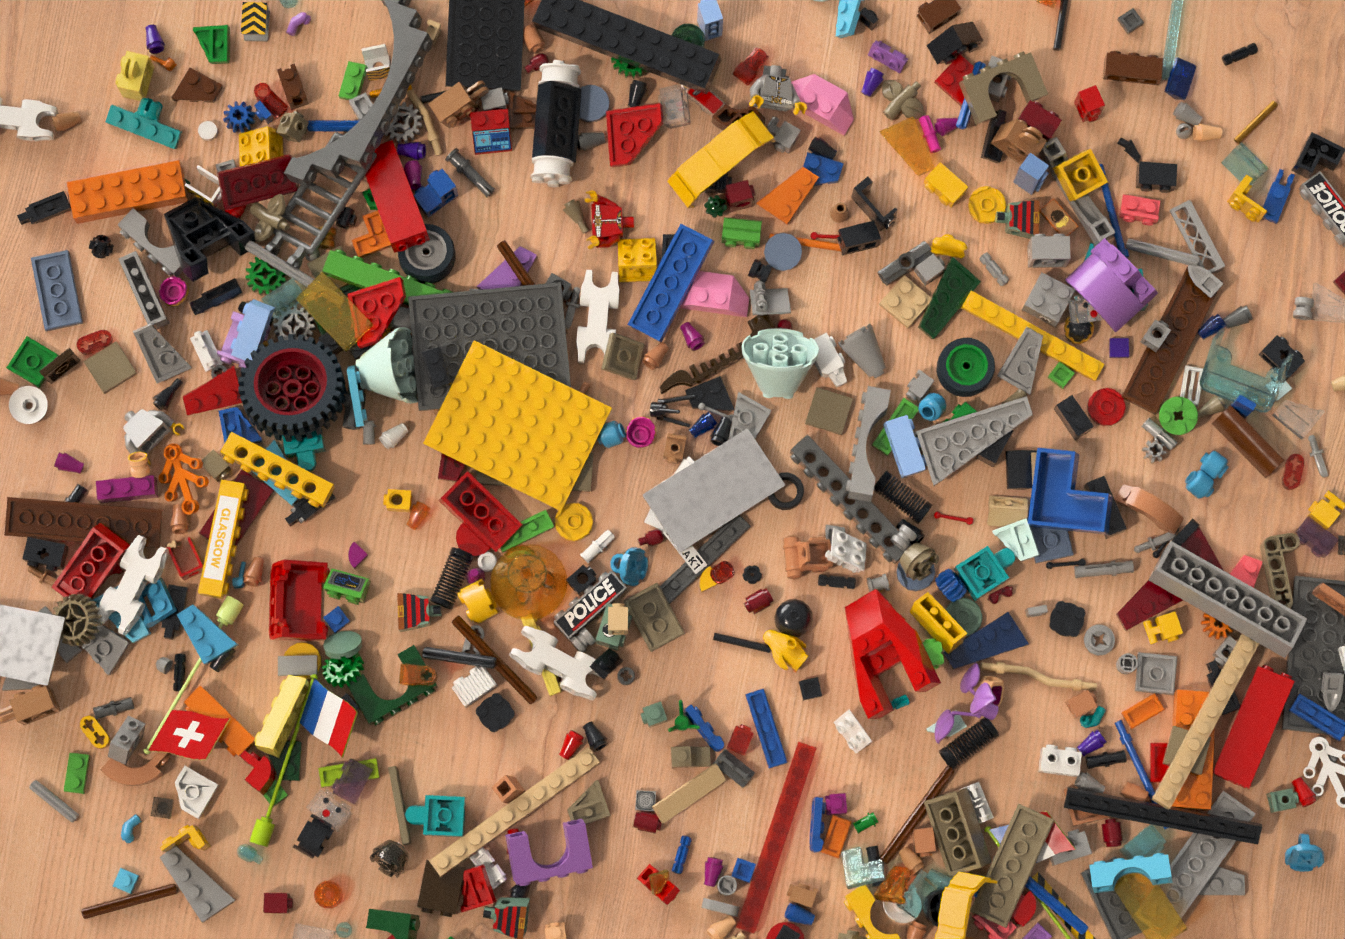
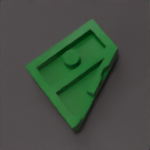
[193,25,230,64]

